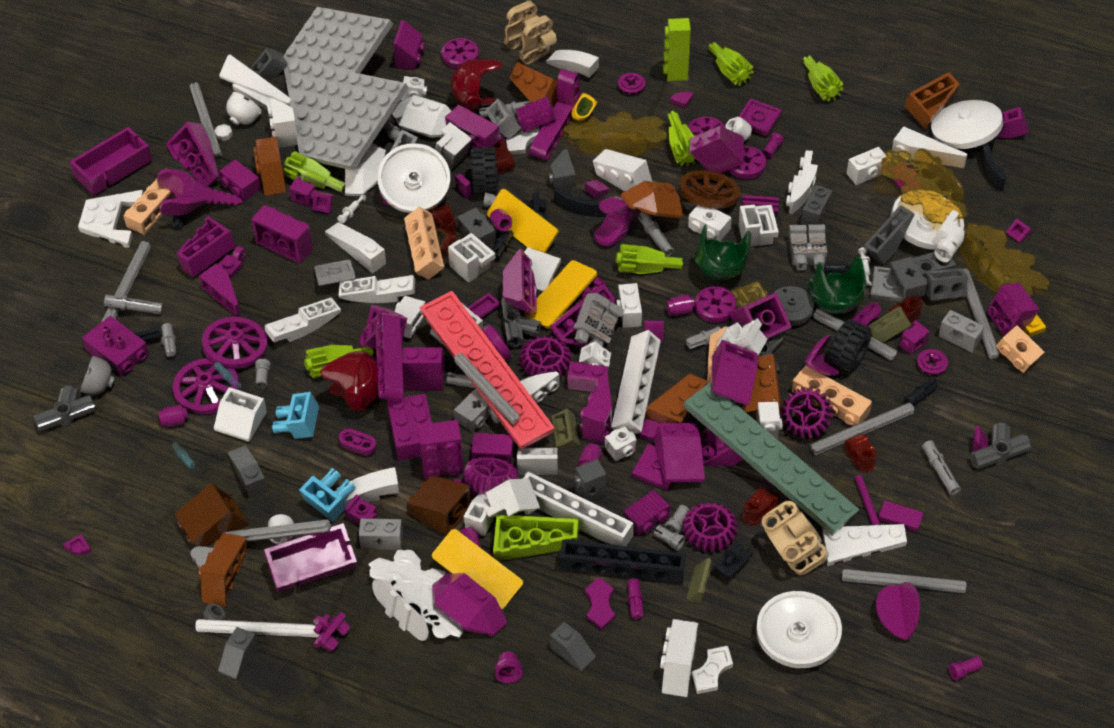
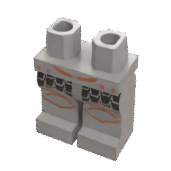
[788,224,827,270]
[573,293,624,347]

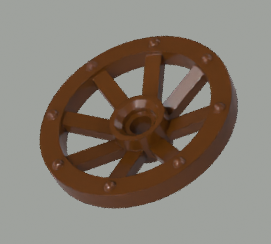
[679,170,740,209]

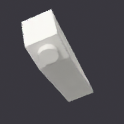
[892,126,967,168]
[325,222,386,274]

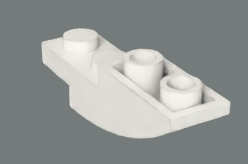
[786,150,818,214]
[339,275,415,303]
[265,298,341,342]
[491,372,560,423]

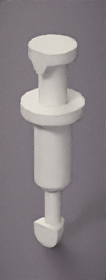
[337,195,366,223]
[858,247,872,286]

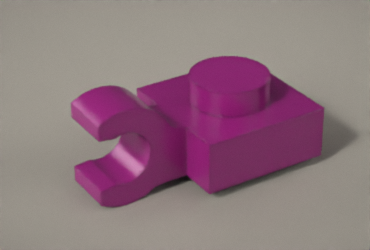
[218,246,246,279]

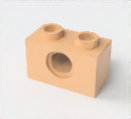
[996,326,1044,373]

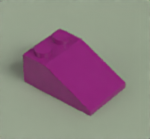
[654,423,705,482]

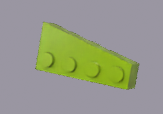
[663,18,691,81]
[493,515,579,561]

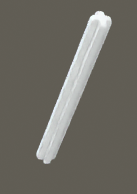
[195,619,320,637]

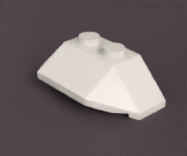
[392,95,451,138]
[345,143,386,196]

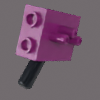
[82,315,161,377]

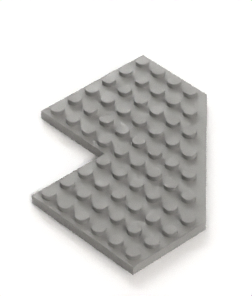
[283,7,409,171]

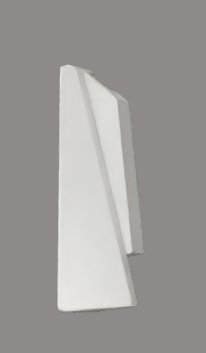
[219,54,292,110]

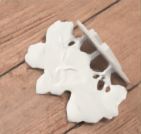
[369,550,463,641]

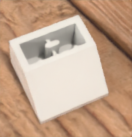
[267,98,298,148]
[214,387,267,442]

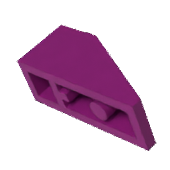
[995,107,1029,138]
[199,264,240,317]

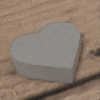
[191,546,214,569]

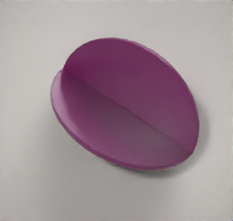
[805,335,840,376]
[876,582,920,640]

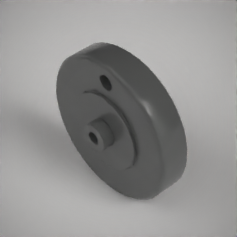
[774,286,815,326]

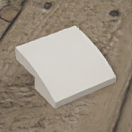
[525,247,561,293]

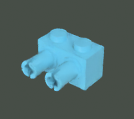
[272,392,319,439]
[299,468,356,522]

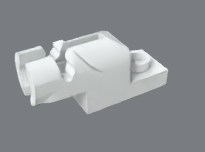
[932,210,965,262]

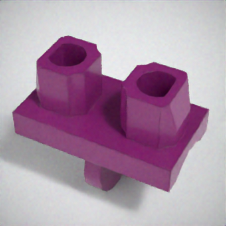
[313,612,351,652]

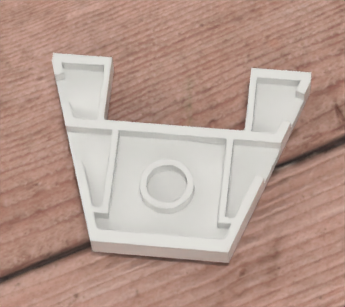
[78,190,143,248]

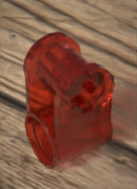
[492,139,515,172]
[429,203,457,238]
[887,296,923,323]
[845,433,877,472]
[743,487,779,526]

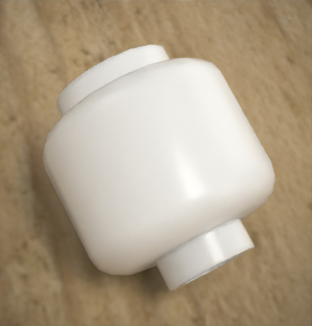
[726,117,752,141]
[268,514,294,544]

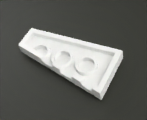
[822,524,907,566]

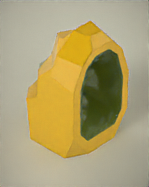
[572,93,597,121]

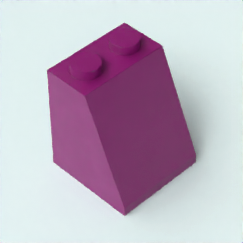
[689,125,744,174]
[729,292,792,339]
[402,348,445,391]

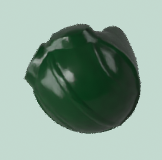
[695,224,751,282]
[808,257,866,315]

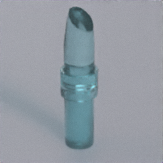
[213,362,241,388]
[172,441,195,469]

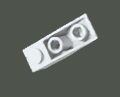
[464,494,495,536]

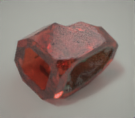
[436,229,460,253]

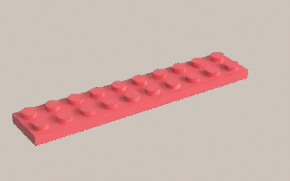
[419,291,555,450]

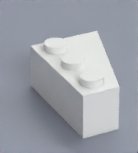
[593,149,652,191]
[660,619,698,697]

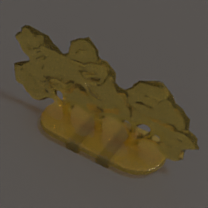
[562,111,667,156]
[881,148,968,224]
[959,223,1050,296]

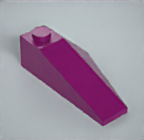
[166,122,219,187]

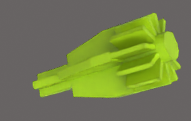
[709,42,753,86]
[803,55,844,101]
[667,111,696,166]
[283,151,345,193]
[616,244,683,274]
[304,345,373,378]

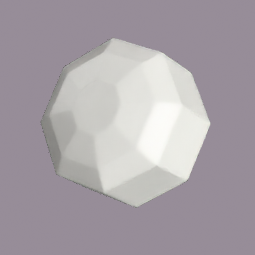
[214,124,233,142]

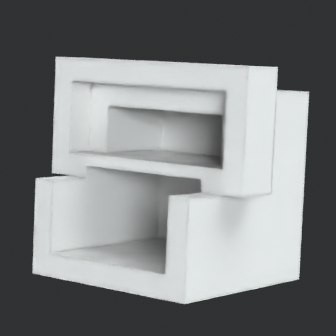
[435,123,472,172]
[738,205,779,247]
[448,233,496,283]
[716,318,767,356]
[486,478,540,517]

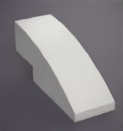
[547,50,599,78]
[337,467,399,506]

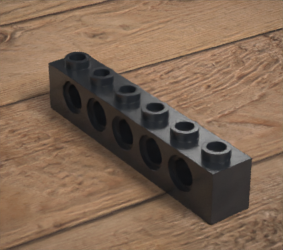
[560,539,686,584]

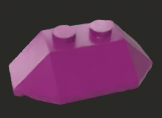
[502,249,537,314]
[549,284,615,348]
[432,573,507,636]

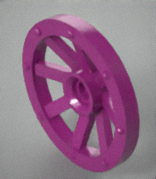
[202,317,267,369]
[173,358,239,415]

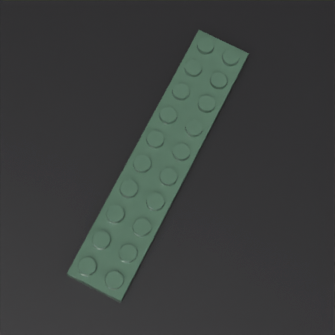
[683,382,859,536]

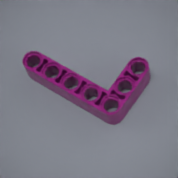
[529,69,580,160]
[360,312,404,401]

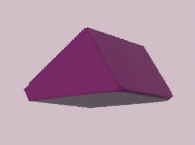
[585,180,610,200]
[1005,219,1033,243]
[644,321,664,344]
[973,426,988,452]

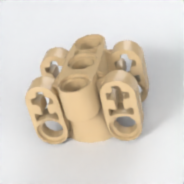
[504,1,557,65]
[762,501,828,575]

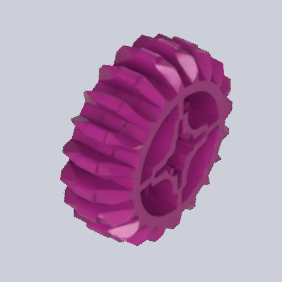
[520,335,571,378]
[780,386,834,439]
[463,456,518,495]
[683,500,738,553]

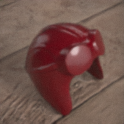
[450,59,504,111]
[320,351,378,411]

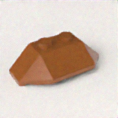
[621,181,683,219]

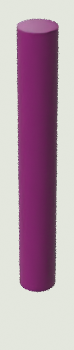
[855,475,881,525]

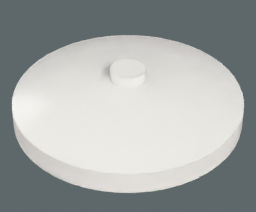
[931,100,1003,149]
[378,143,450,213]
[891,191,964,250]
[756,591,842,668]

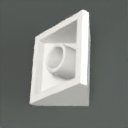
[517,448,558,475]

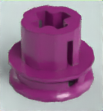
[495,652,523,683]

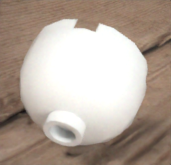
[226,92,262,125]

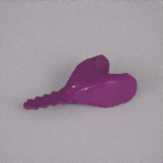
[157,169,242,216]
[594,196,642,246]

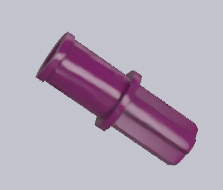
[627,579,644,620]

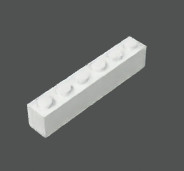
[611,330,661,435]
[523,472,633,546]

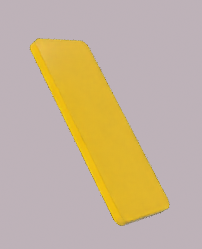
[487,189,559,253]
[524,260,597,329]
[432,529,523,610]

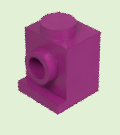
[289,176,316,207]
[899,320,930,355]
[344,494,378,527]

